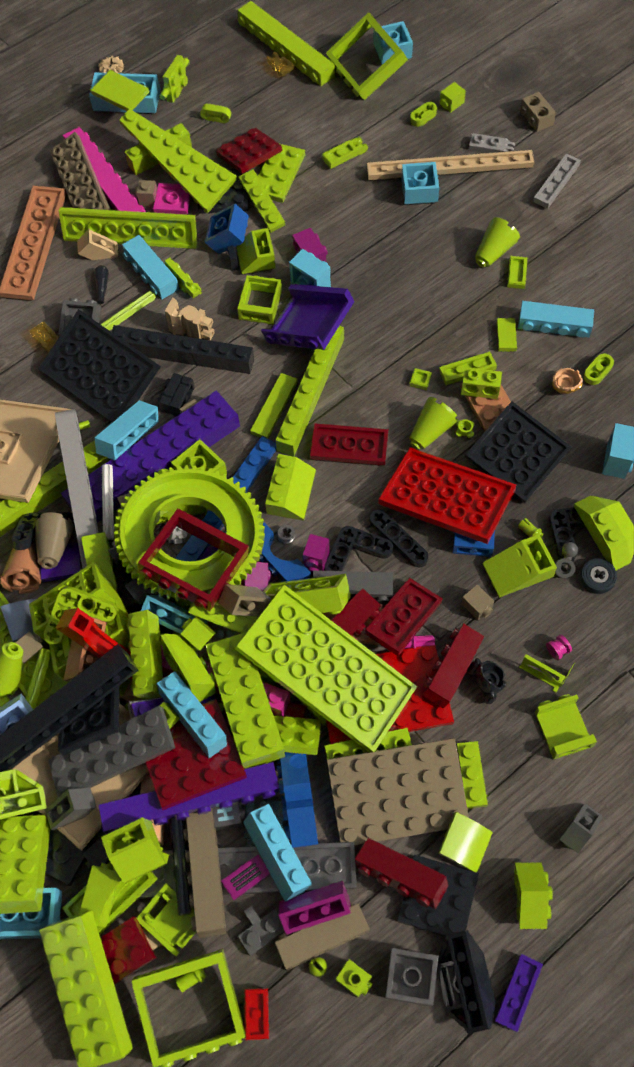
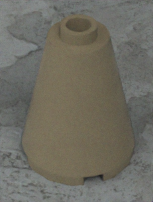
[35,512,74,569]

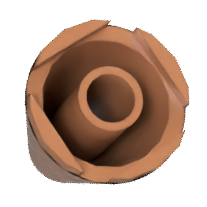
[0,542,41,594]

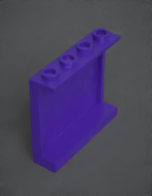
[261,284,355,350]

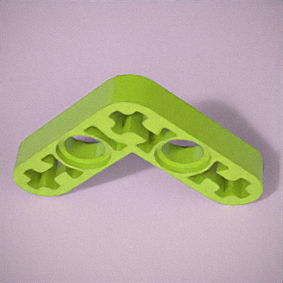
[44,586,118,644]

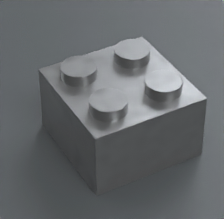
[385,948,438,1007]

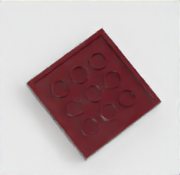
[146,699,247,810]

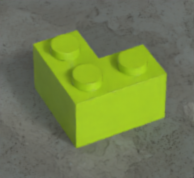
[514,863,553,929]

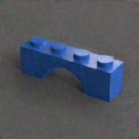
[259,522,311,582]

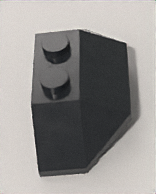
[437,930,495,1034]

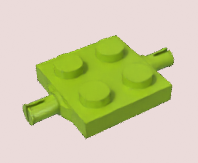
[159,55,189,103]

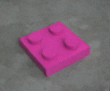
[153,183,191,215]

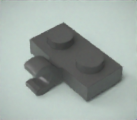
[238,906,285,956]

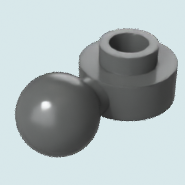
[555,542,578,578]

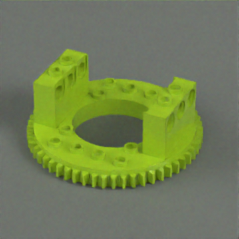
[114,465,265,610]

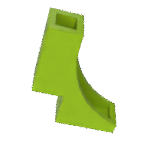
[79,847,169,928]

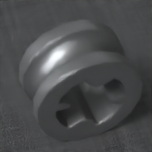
[278,525,295,544]

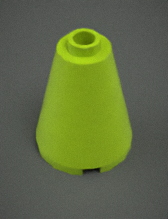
[475,217,520,268]
[409,397,458,450]
[0,642,23,698]

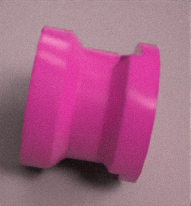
[546,635,572,660]

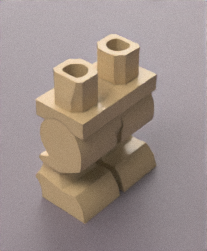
[165,297,214,340]

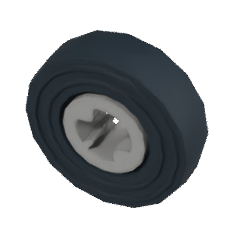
[580,559,617,594]

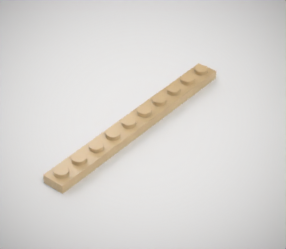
[367,150,534,180]

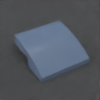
[1,599,36,643]

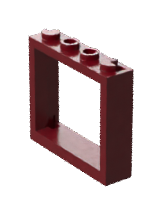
[138,508,249,612]

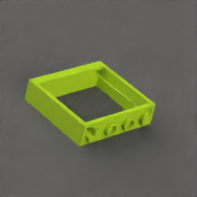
[326,12,408,100]
[132,949,245,1067]

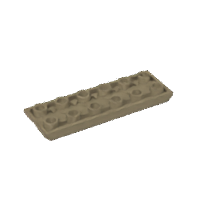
[50,132,110,210]

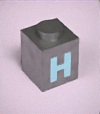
[213,802,246,831]

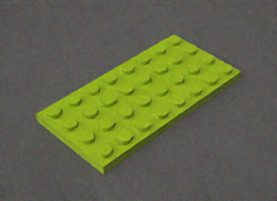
[235,585,417,753]

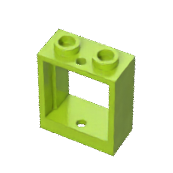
[238,275,282,324]

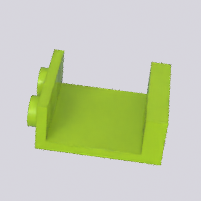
[535,694,597,760]

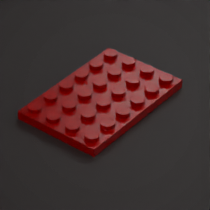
[378,448,516,544]
[326,645,454,744]

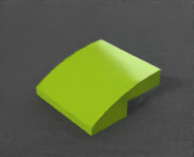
[438,812,493,873]

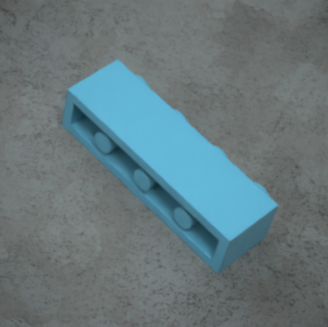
[122,235,179,299]
[518,301,594,338]
[94,400,159,460]
[157,671,227,758]
[243,804,312,902]

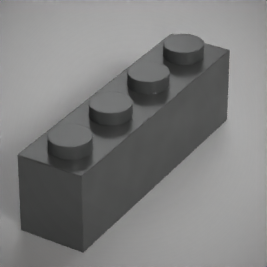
[313,570,393,604]

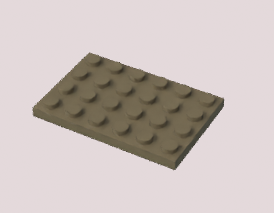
[327,738,469,845]

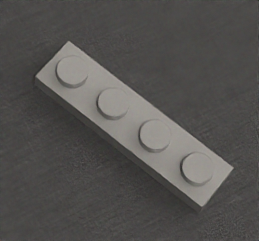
[533,153,581,209]

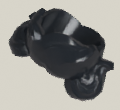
[467,658,507,704]

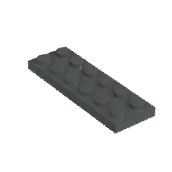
[48,706,175,798]

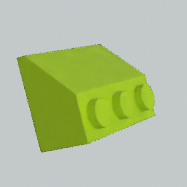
[265,454,316,521]
[161,634,217,702]

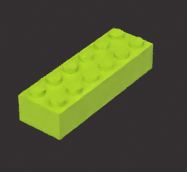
[205,632,285,769]
[39,910,133,1067]

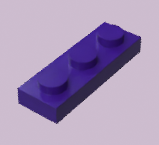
[495,954,543,1032]

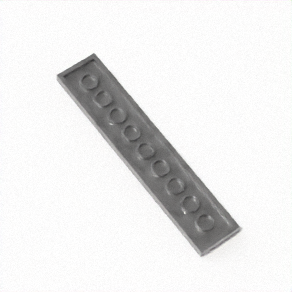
[138,842,356,899]

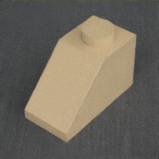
[77,229,118,260]

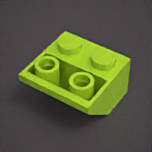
[236,228,276,274]
[101,818,166,883]

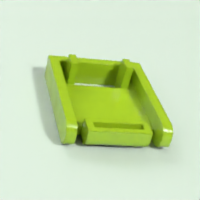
[137,883,197,956]

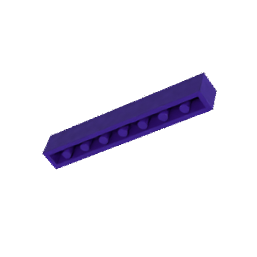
[99,762,279,834]

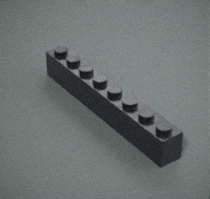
[111,325,254,374]
[0,644,139,772]

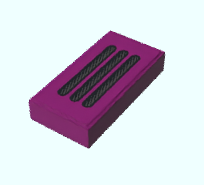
[222,855,270,900]

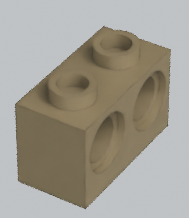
[520,92,556,132]

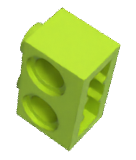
[461,367,502,399]

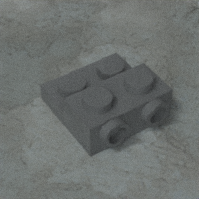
[58,298,101,336]

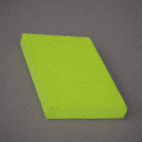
[91,70,149,111]

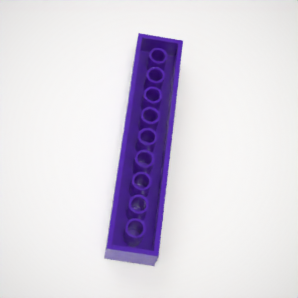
[61,390,240,523]

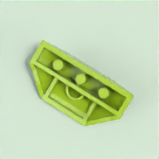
[573,496,634,571]
[0,769,47,819]

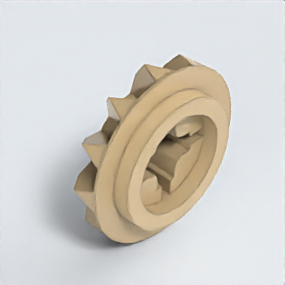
[98,56,124,73]

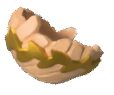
[553,368,583,394]

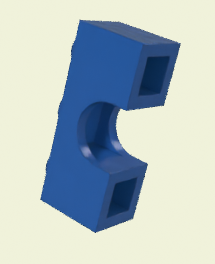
[277,752,312,802]

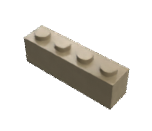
[275,902,370,971]

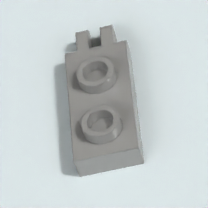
[469,133,515,153]

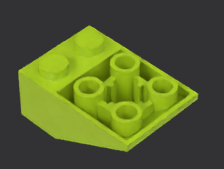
[482,534,557,598]

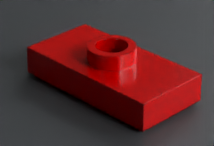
[245,989,269,1040]

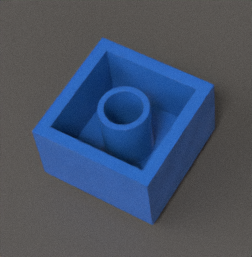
[205,204,249,254]

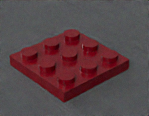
[216,127,283,174]

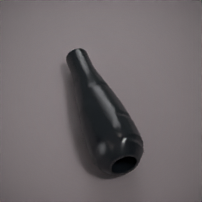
[95,265,109,304]

